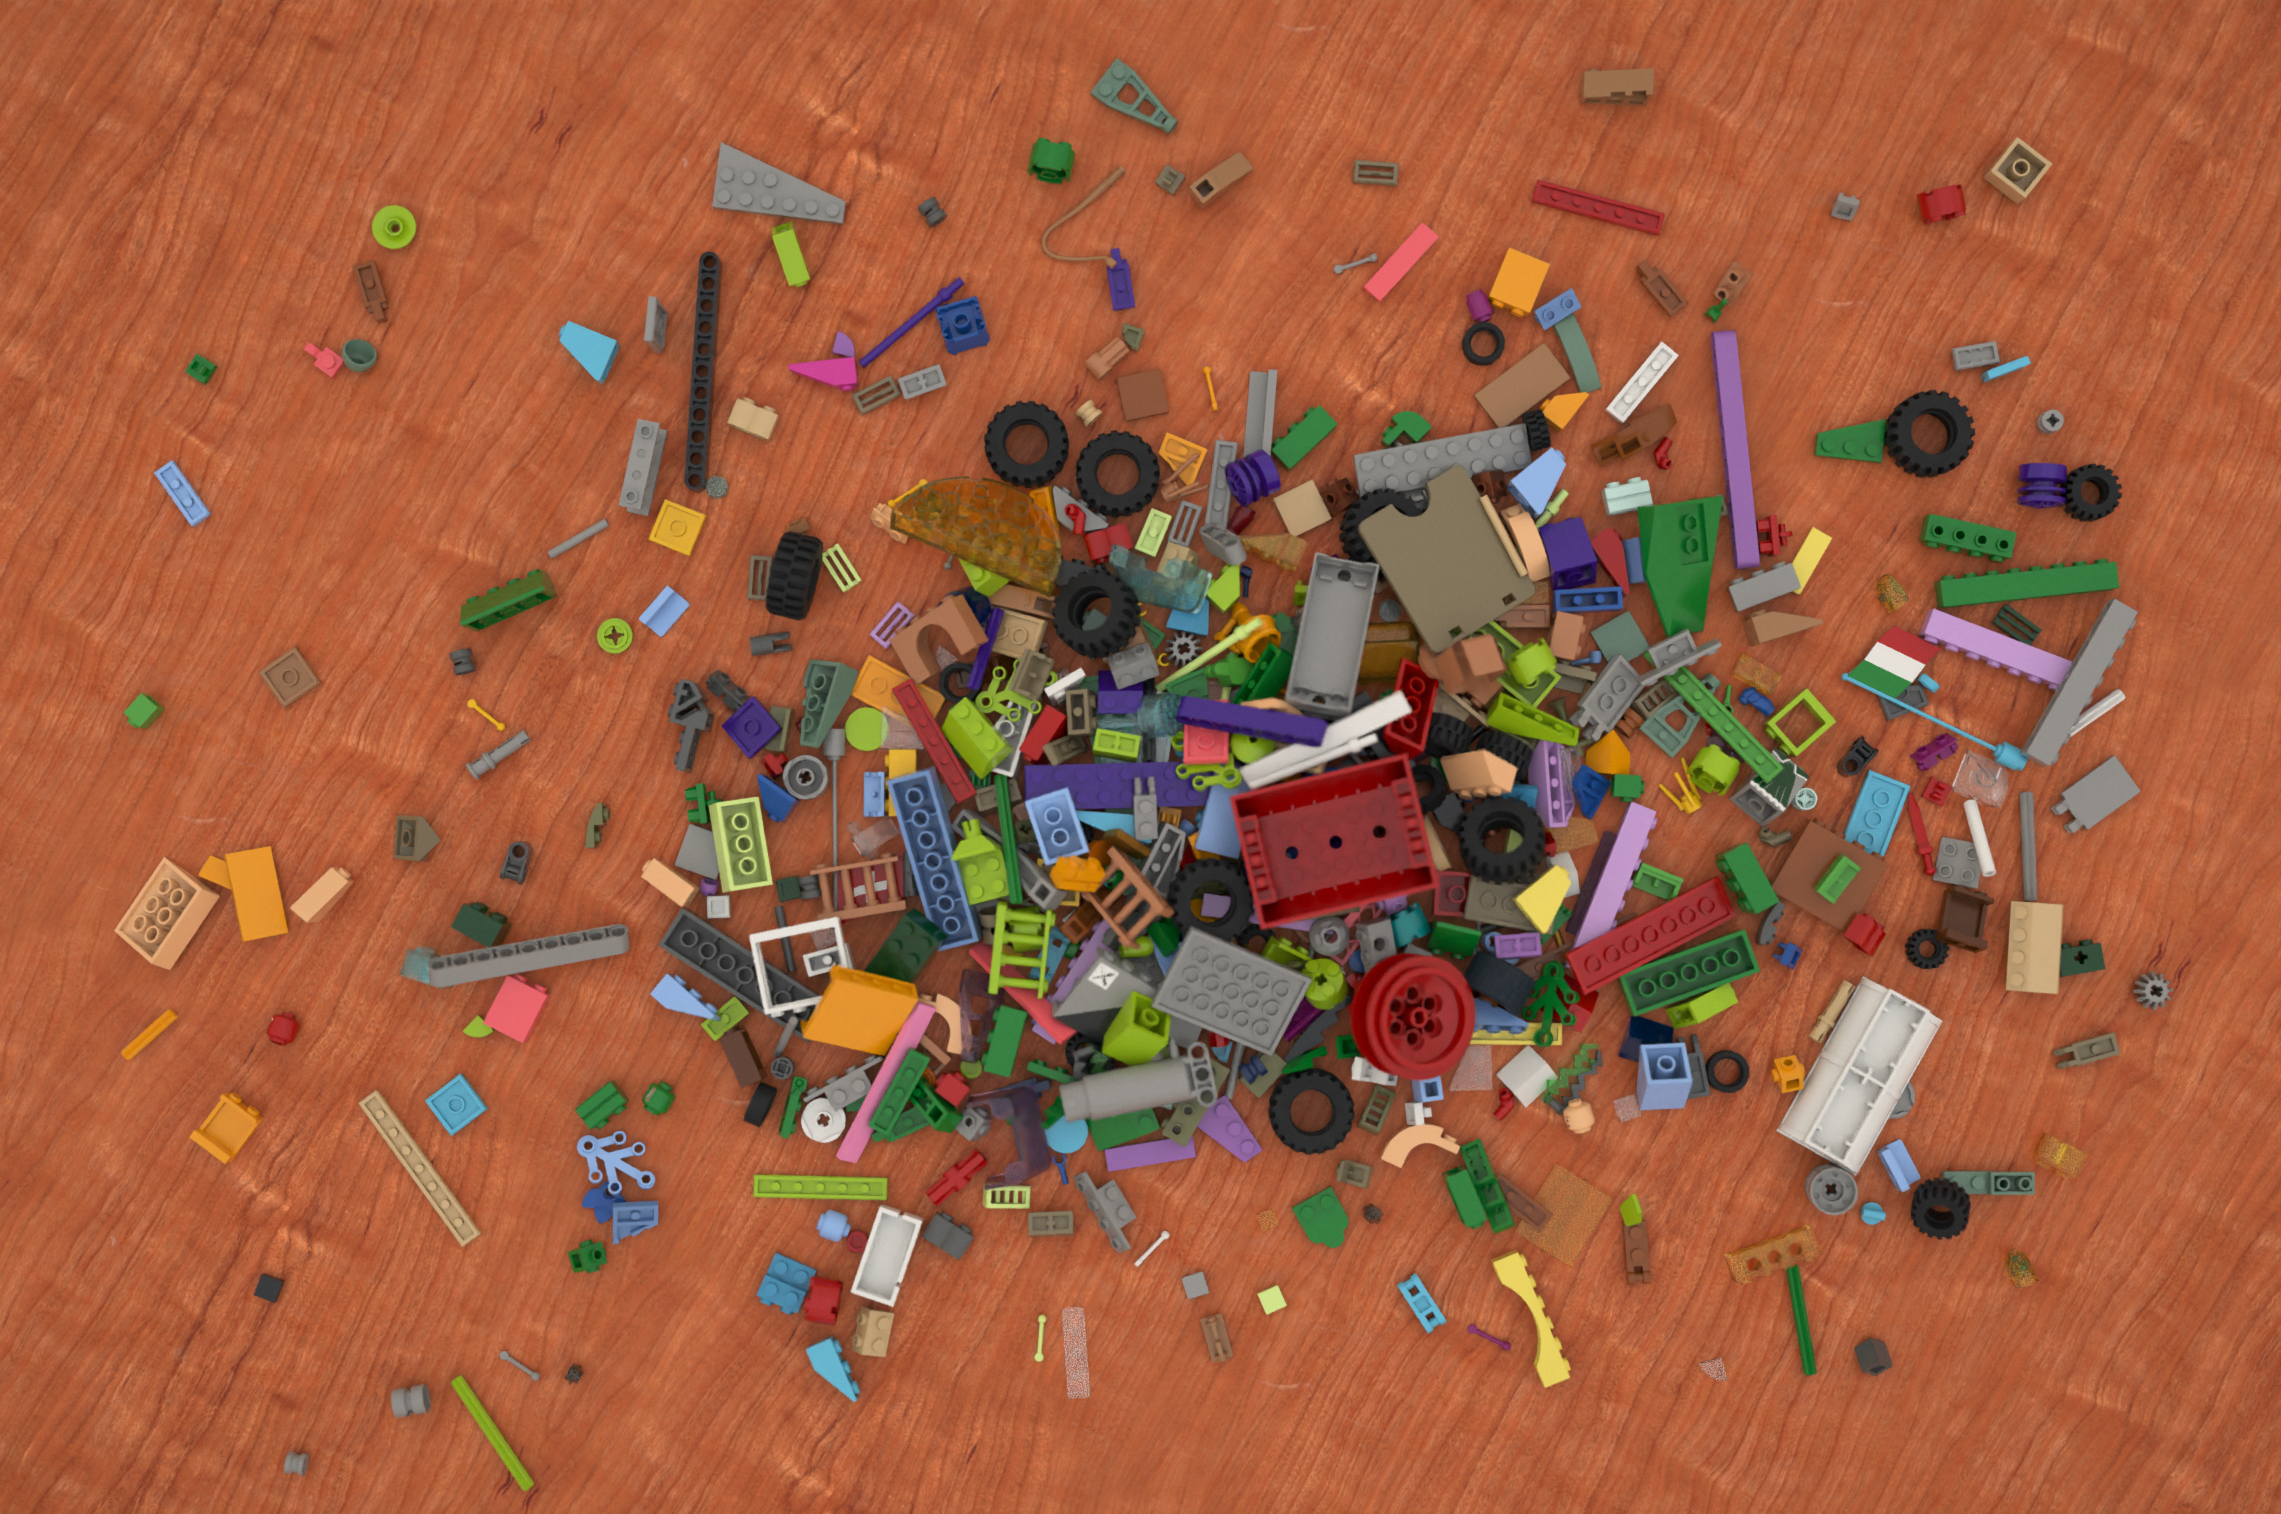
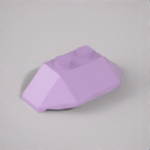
[1528,739,1575,828]

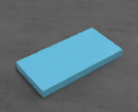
[1843,770,1911,857]

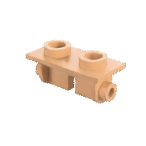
[870,503,916,544]

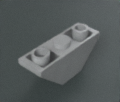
[1053,486,1109,534]

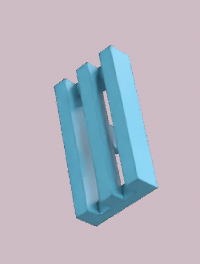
[1981,356,2031,383]

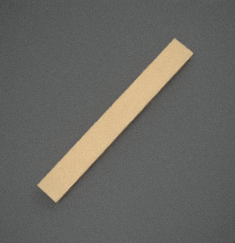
[358,1090,482,1247]

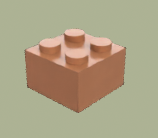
[1546,611,1586,662]

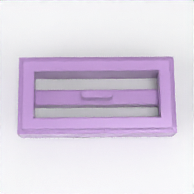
[869,601,915,649]

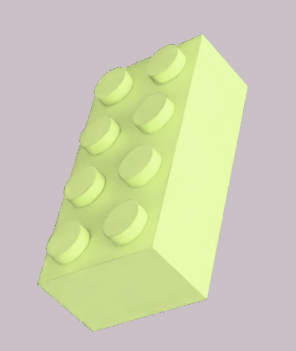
[708,796,773,893]

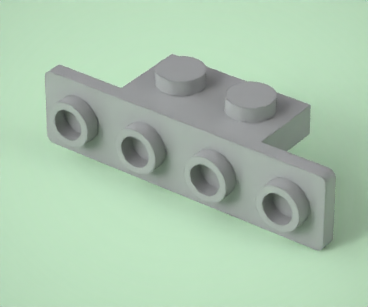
[1636,629,1722,686]
[803,1054,885,1112]
[1073,1171,1136,1253]

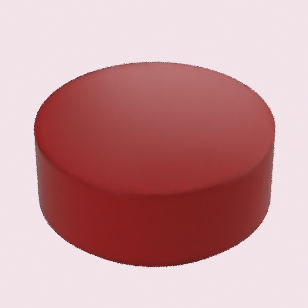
[846,1230,869,1253]

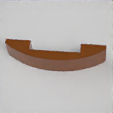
[1059,885,1124,945]

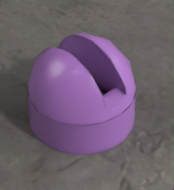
[700,878,719,896]

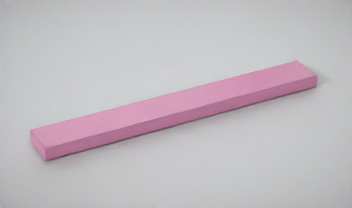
[836,1001,936,1163]

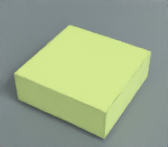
[1257,1284,1287,1315]

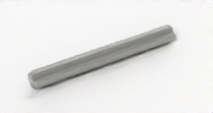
[2020,792,2037,901]

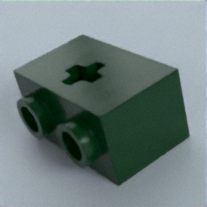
[2060,939,2105,977]

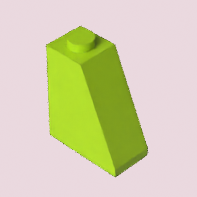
[771,221,810,287]
[1665,983,1738,1029]

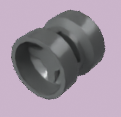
[917,197,947,228]
[449,648,476,676]
[797,874,822,900]
[771,1056,795,1079]

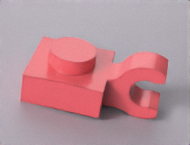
[304,343,344,378]

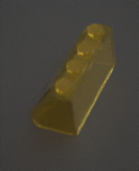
[1356,622,1421,685]

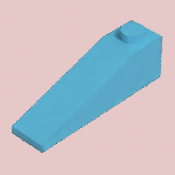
[1076,810,1152,846]

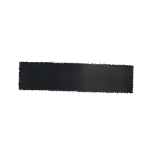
[1283,993,1353,1063]

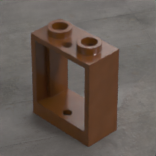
[719,1026,767,1088]

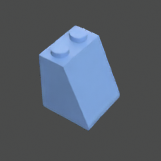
[1506,447,1566,520]
[1636,1043,1693,1110]

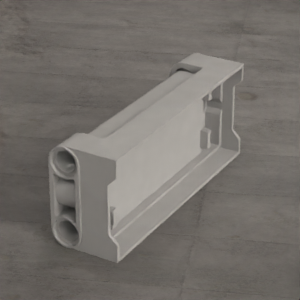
[1285,552,1379,721]

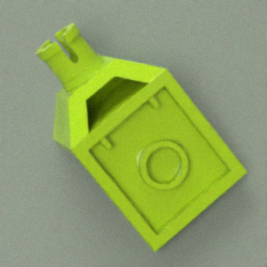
[952,819,1009,905]

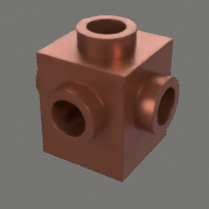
[1472,470,1508,504]
[1320,477,1359,516]

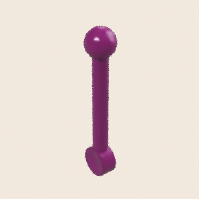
[1468,1324,1511,1351]

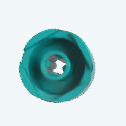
[1385,902,1432,948]

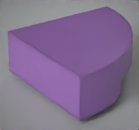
[832,331,855,358]

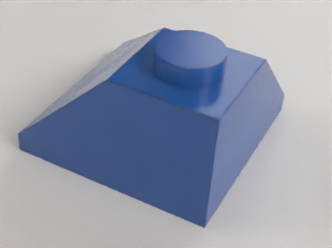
[757,773,800,823]

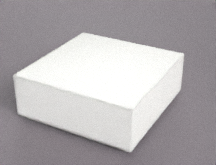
[707,895,731,918]

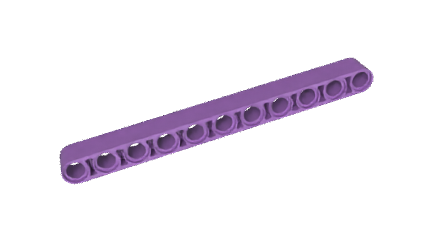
[1711,330,1760,569]

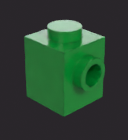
[1610,774,1645,802]

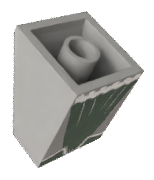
[1729,748,1810,827]

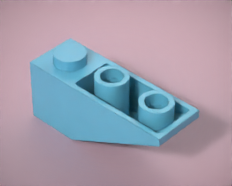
[806,1335,861,1402]

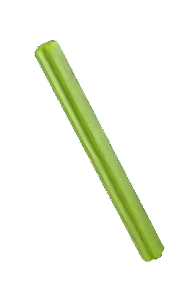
[451,1375,534,1491]

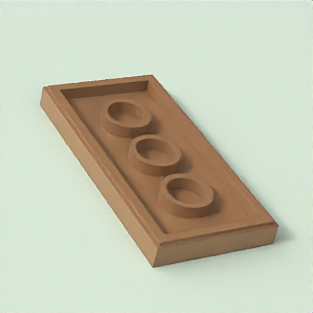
[1473,343,1571,428]

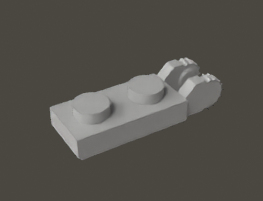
[1133,777,1158,840]

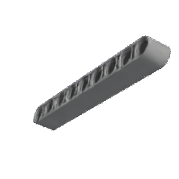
[427,924,630,987]

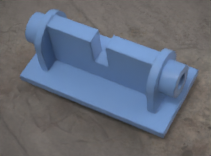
[1534,288,1582,330]

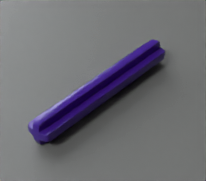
[967,607,1004,691]

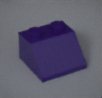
[1098,670,1143,715]

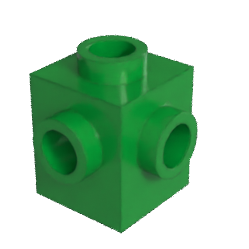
[568,1239,608,1274]

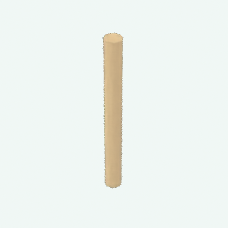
[1479,495,1528,577]

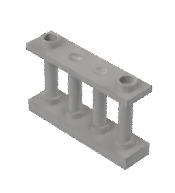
[618,419,668,517]

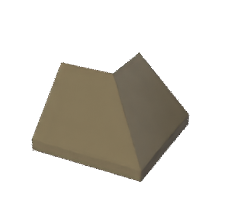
[393,815,441,862]

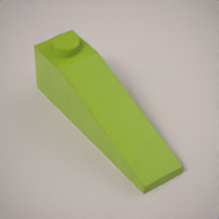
[1486,692,1579,746]

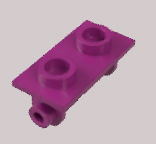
[1909,732,1959,771]

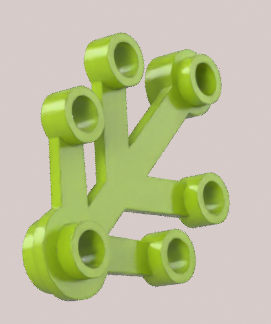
[976,659,1059,722]
[1171,731,1242,791]

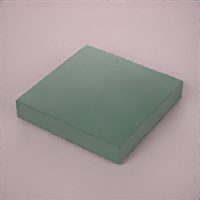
[1590,611,1650,664]

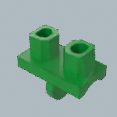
[685,783,723,824]

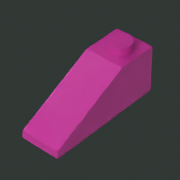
[788,357,859,392]

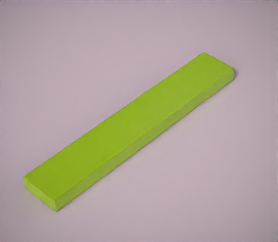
[753,1174,888,1200]

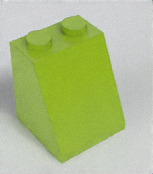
[1102,990,1171,1066]

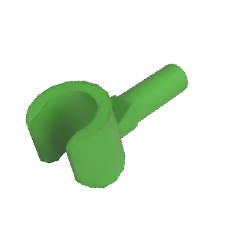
[1722,685,1734,714]

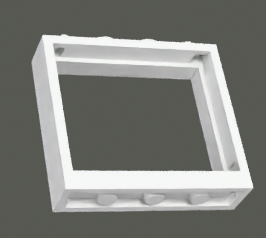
[749,917,850,1017]

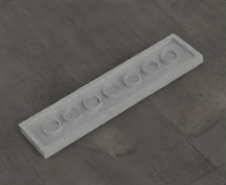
[1353,423,1531,498]

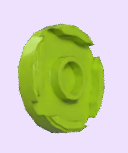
[845,707,889,751]

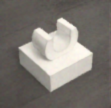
[1405,1102,1432,1126]

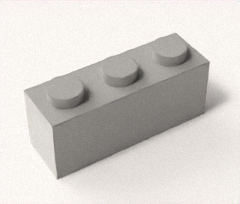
[1726,561,1801,613]

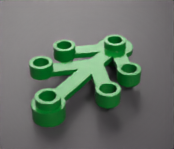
[1522,961,1580,1047]

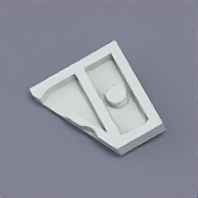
[1044,668,1086,706]

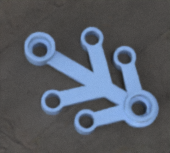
[577,1131,655,1195]

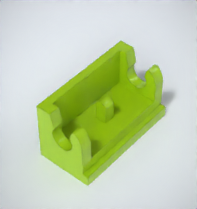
[1093,728,1141,763]

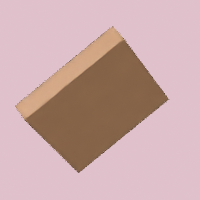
[259,647,322,708]

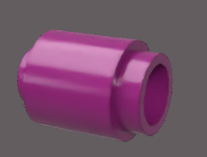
[1466,289,1494,323]

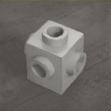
[955,1105,994,1141]

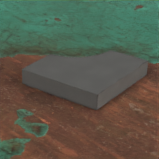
[1876,684,1929,721]

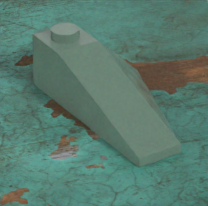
[800,659,858,748]

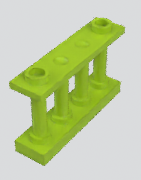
[988,901,1056,999]

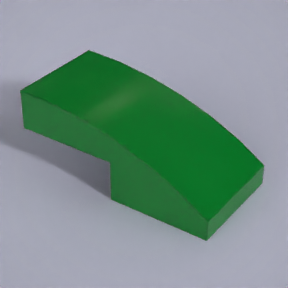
[1282,1046,1328,1074]

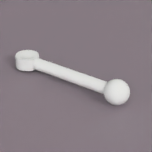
[1134,1231,1170,1267]

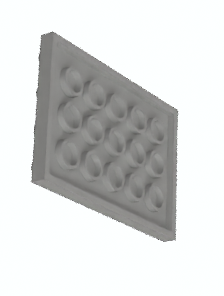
[1151,926,1312,1056]

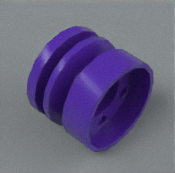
[1225,449,1281,507]
[2017,463,2067,509]

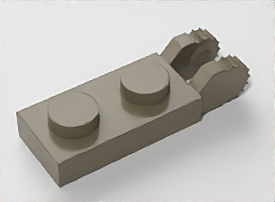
[2053,1032,2120,1069]

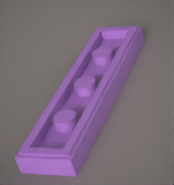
[1105,1136,1196,1172]

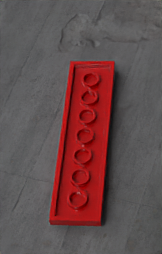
[1564,876,1736,995]

